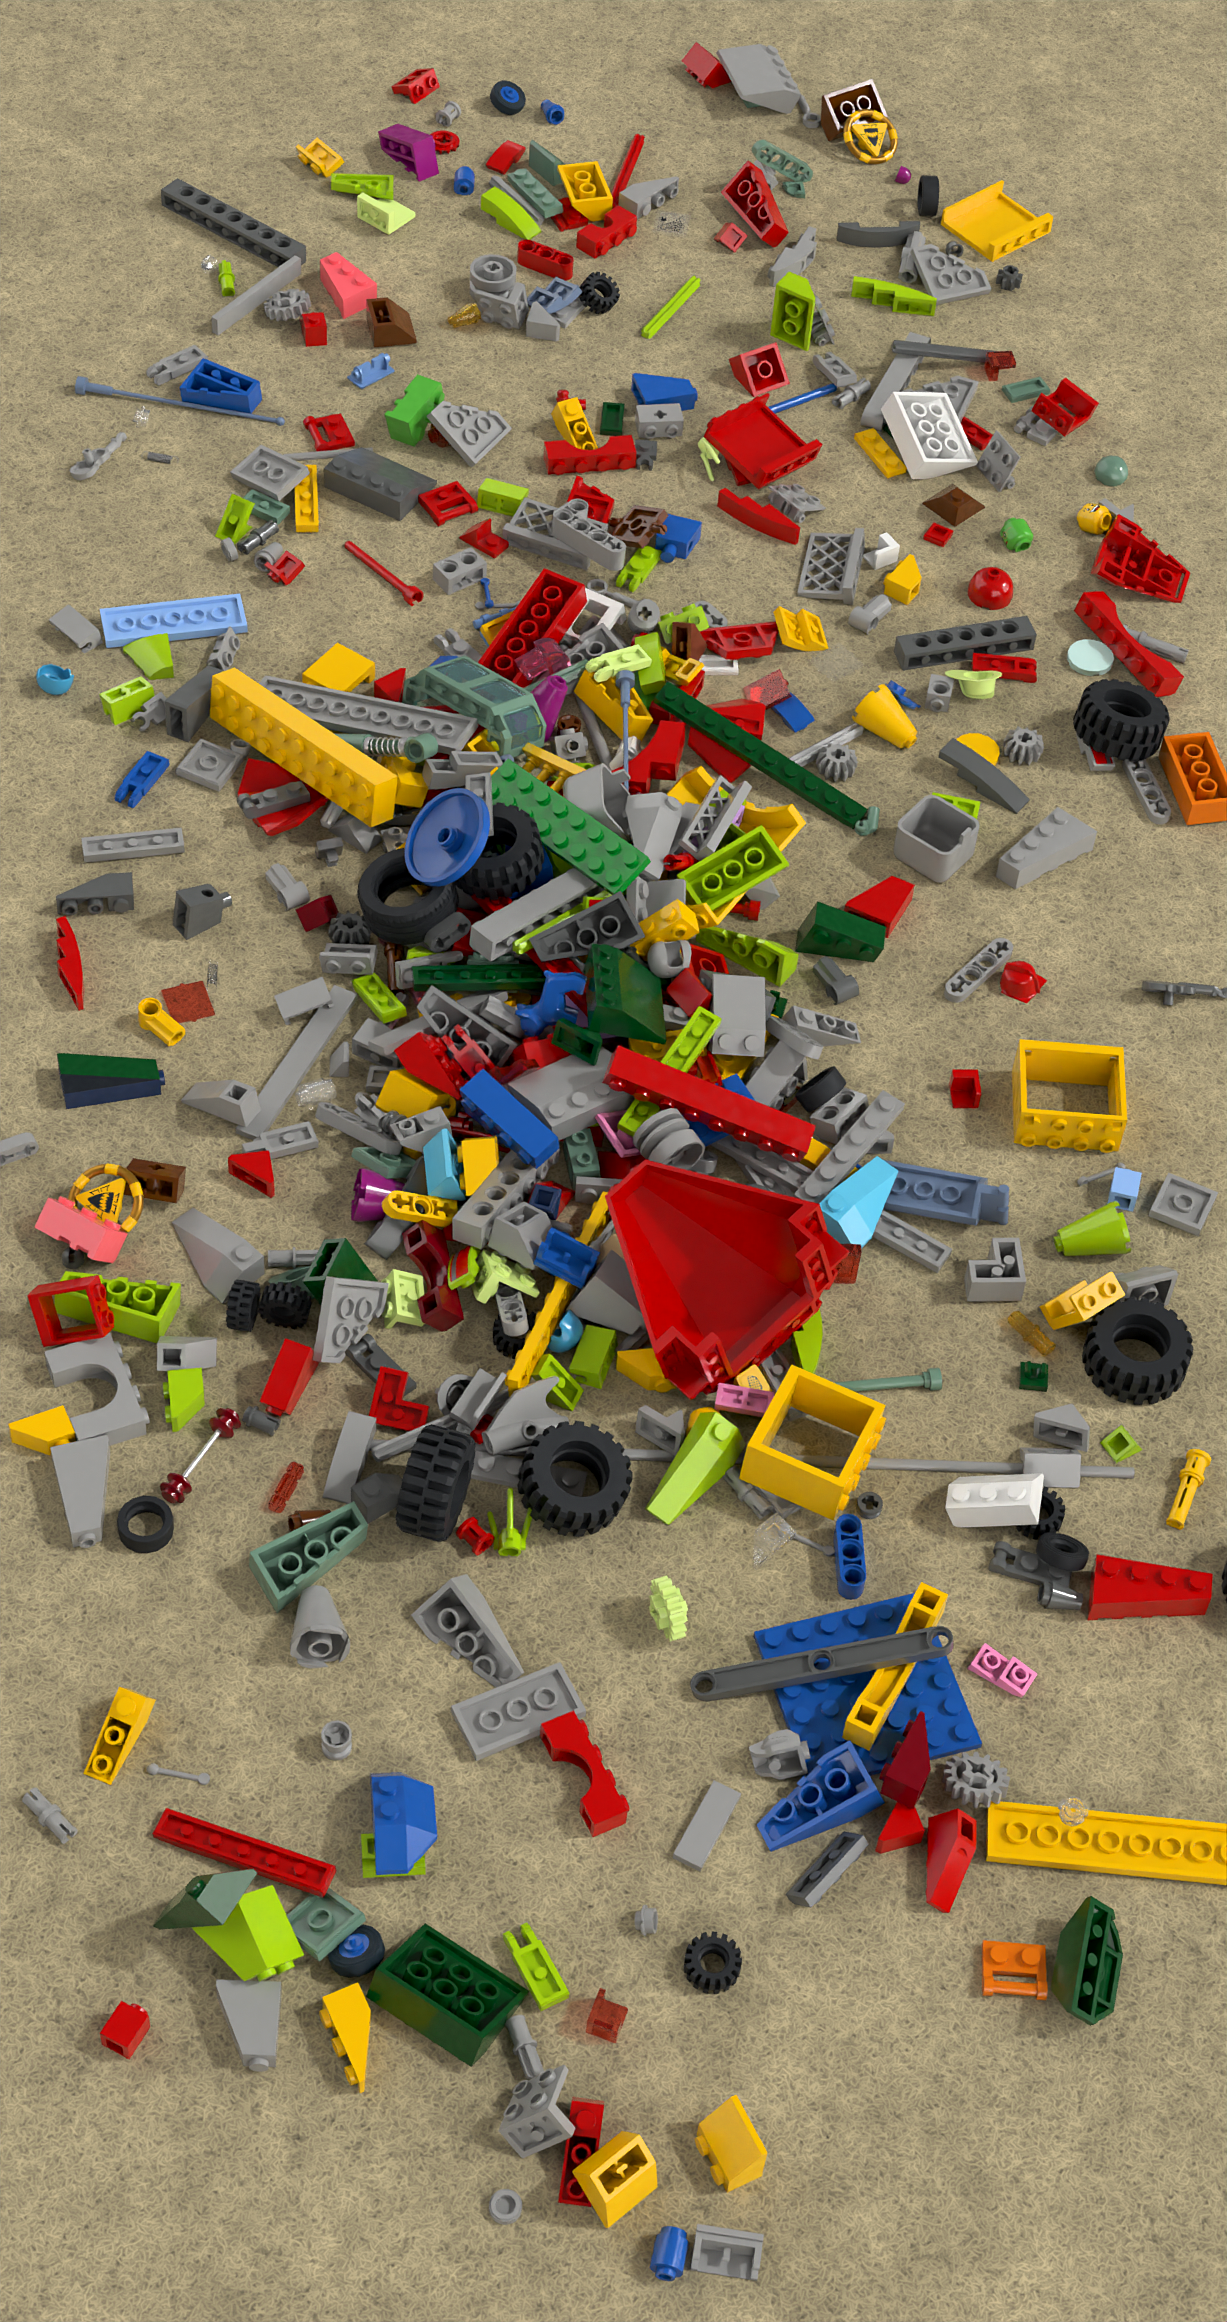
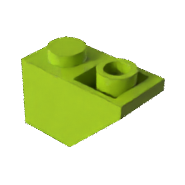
[163,1367,205,1432]

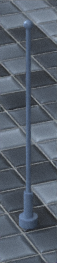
[75,376,285,426]
[616,670,635,792]

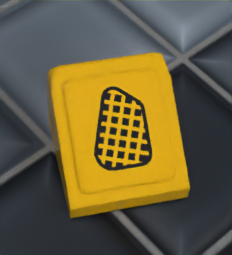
[733,1364,772,1392]

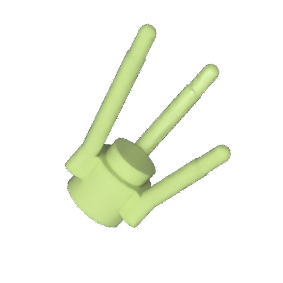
[698,437,720,481]

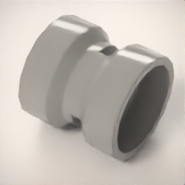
[321,1720,352,1761]

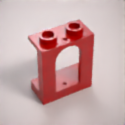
[1031,378,1099,437]

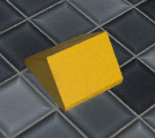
[375,1068,450,1118]

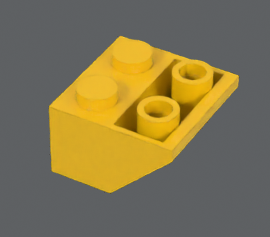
[457,1136,499,1196]
[572,2131,658,2228]

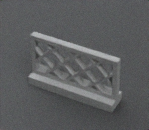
[503,498,608,571]
[797,528,865,605]

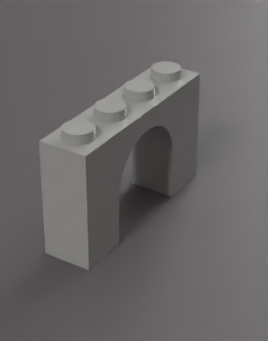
[44,1332,150,1446]

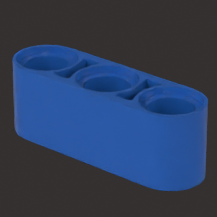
[833,1514,866,1600]

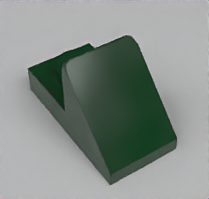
[551,1018,602,1066]

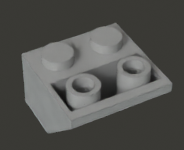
[488,1201,553,1270]

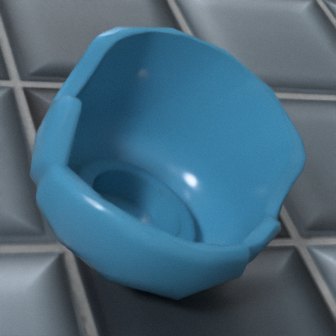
[36,664,74,695]
[547,1310,583,1353]

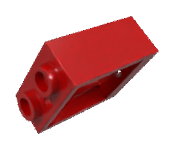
[27,1275,115,1347]

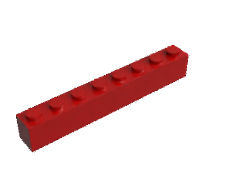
[602,1045,816,1162]

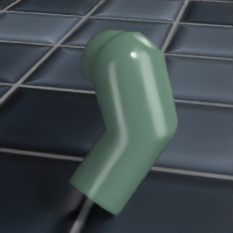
[855,806,880,836]

